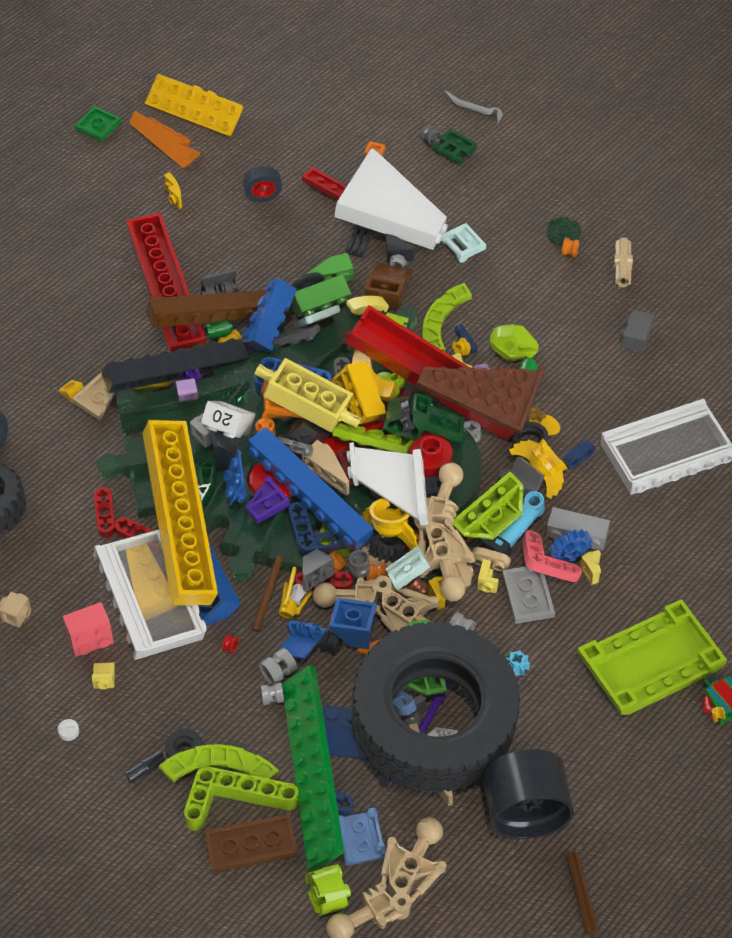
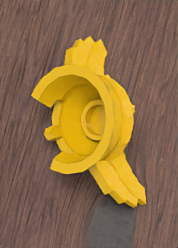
[509,438,568,500]
[362,498,418,550]

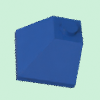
[329,598,377,649]

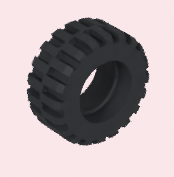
[0,463,26,534]

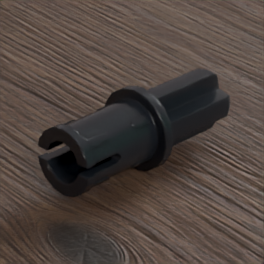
[124,751,166,783]

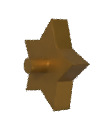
[528,407,547,422]

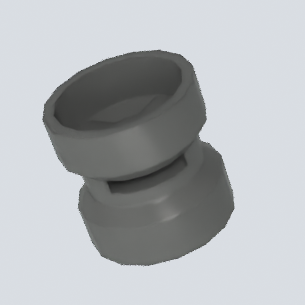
[349,550,370,578]

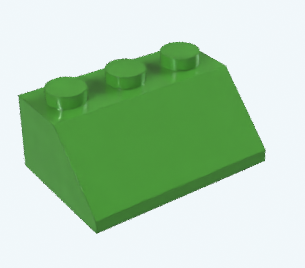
[292,274,351,317]

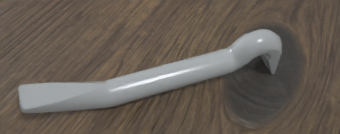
[444,90,503,124]

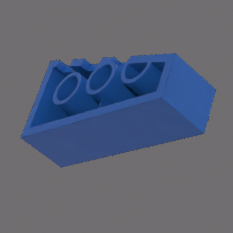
[242,278,297,354]

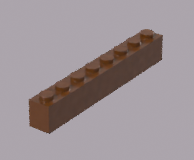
[146,290,293,327]

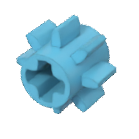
[506,650,530,676]

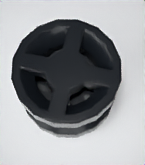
[320,631,342,655]

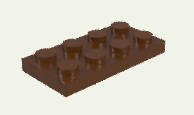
[204,814,298,873]

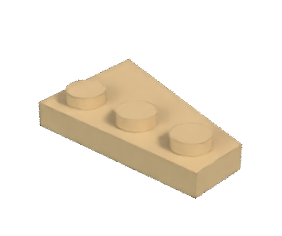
[72,372,116,421]

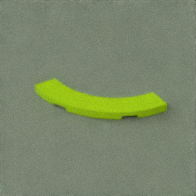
[422,283,472,352]
[158,744,279,783]

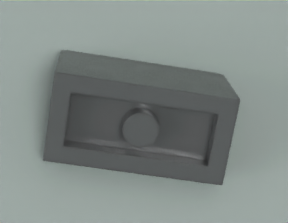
[498,457,544,495]

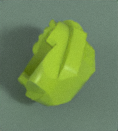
[489,324,539,361]

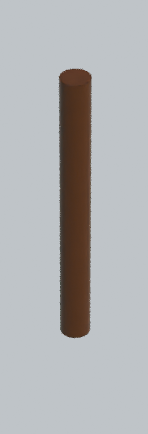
[251,556,284,632]

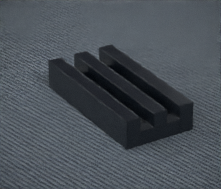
[346,225,373,258]

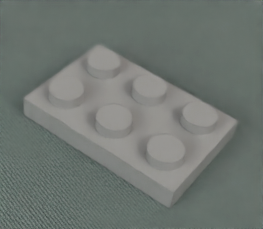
[502,566,555,624]

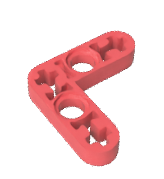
[522,530,582,582]

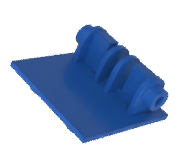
[224,451,247,506]
[279,620,328,659]

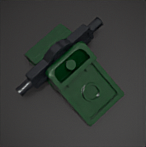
[383,385,465,443]

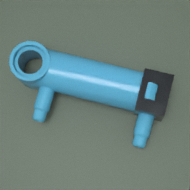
[480,491,545,556]

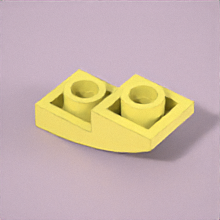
[346,296,389,315]

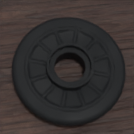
[291,272,324,291]

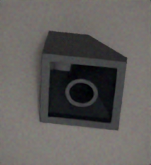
[279,418,331,456]

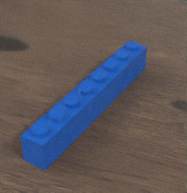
[248,427,373,551]

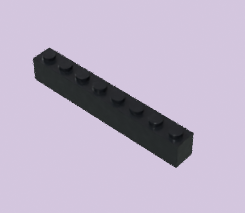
[101,338,250,393]

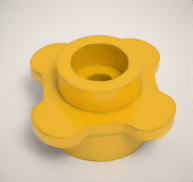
[452,338,471,357]

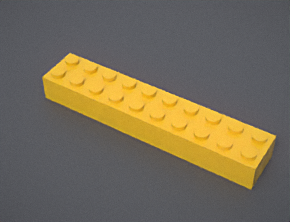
[143,420,218,606]

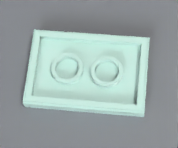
[292,305,341,329]

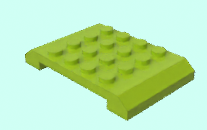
[577,599,727,715]

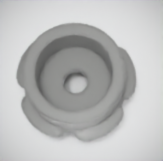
[390,254,407,268]

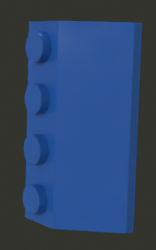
[198,545,241,626]

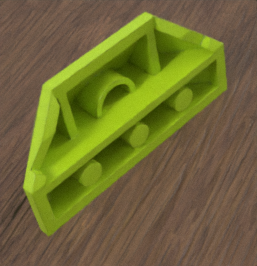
[453,472,523,540]

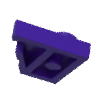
[246,476,290,524]

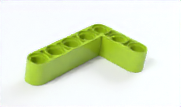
[184,766,299,831]

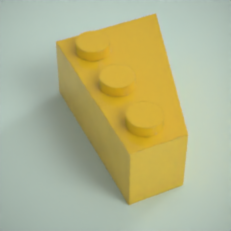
[332,361,386,424]

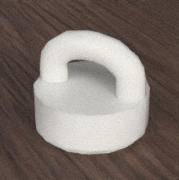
[290,584,308,606]
[58,719,79,741]

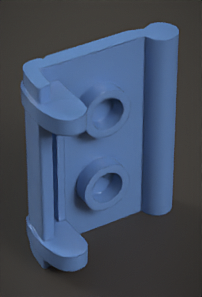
[339,808,386,866]

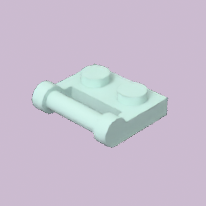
[441,223,486,263]

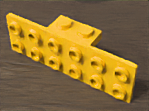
[145,74,244,137]

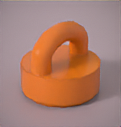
[329,552,346,572]

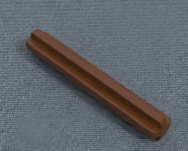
[567,852,598,935]

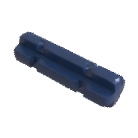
[454,324,478,354]

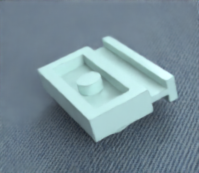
[386,546,430,590]

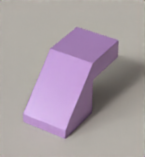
[176,379,198,402]

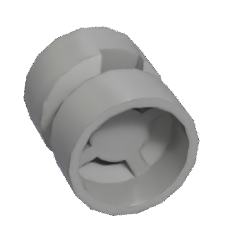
[259,648,298,685]

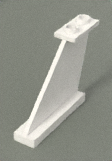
[347,443,429,526]

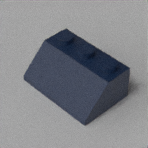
[322,705,369,760]

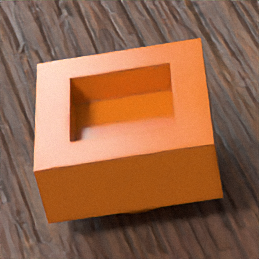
[364,141,386,157]

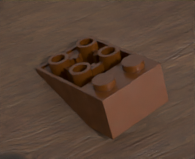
[364,263,413,310]

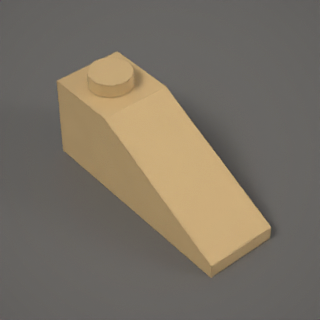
[302,440,349,495]

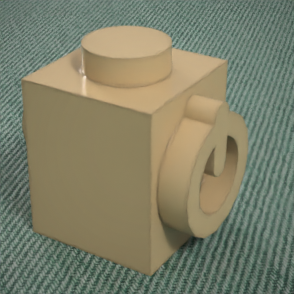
[0,592,31,627]

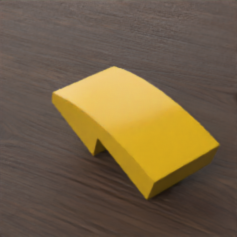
[164,172,182,210]

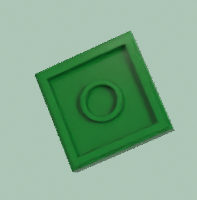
[74,106,122,142]

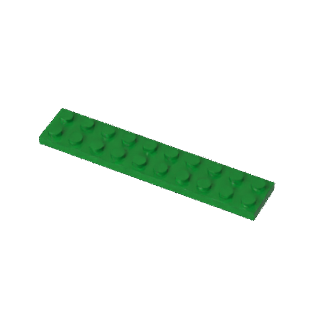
[282,665,345,871]

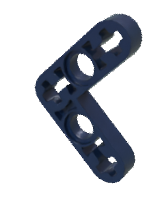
[288,502,349,555]

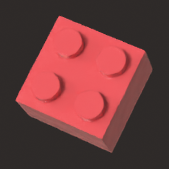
[63,602,114,657]

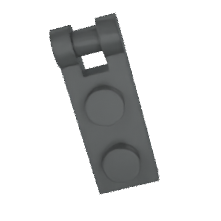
[271,324,321,350]

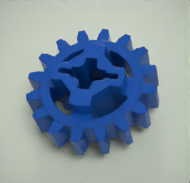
[550,529,593,562]

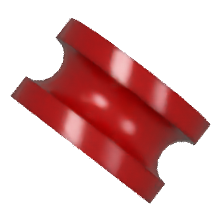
[222,633,239,654]

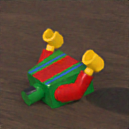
[702,674,732,726]

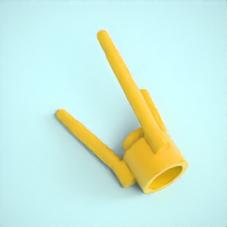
[278,567,313,619]

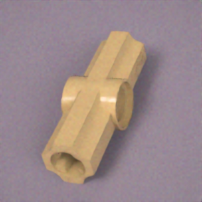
[614,238,633,287]

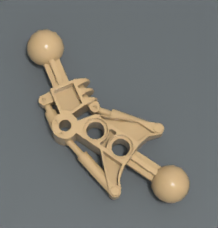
[414,463,475,601]
[313,576,441,632]
[326,817,447,938]

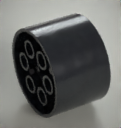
[483,749,574,839]

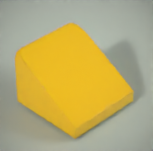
[58,380,84,403]

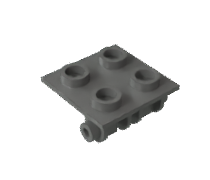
[200,269,238,295]

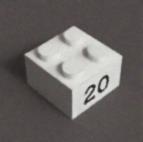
[201,401,255,438]

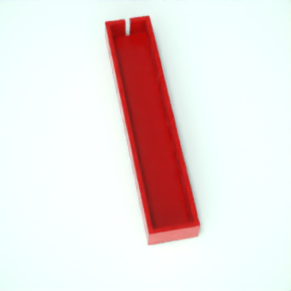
[346,305,514,442]

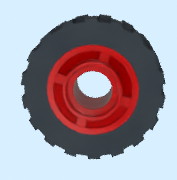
[243,166,282,202]

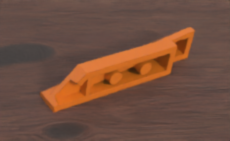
[130,111,200,168]

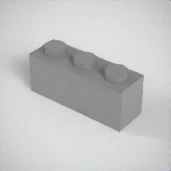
[546,507,610,550]

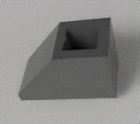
[303,549,334,592]

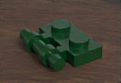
[433,129,477,164]

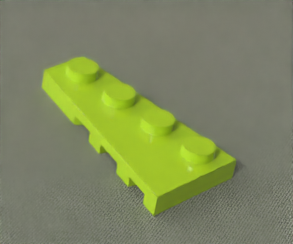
[333,423,415,454]

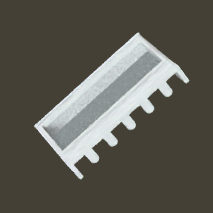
[600,399,732,495]
[93,530,207,660]

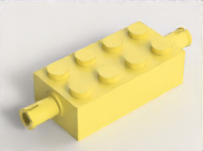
[254,358,362,433]

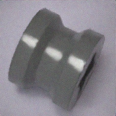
[420,124,441,146]

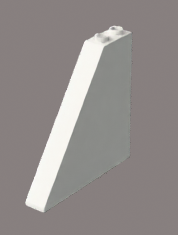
[334,148,448,250]

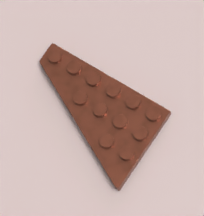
[416,367,545,434]

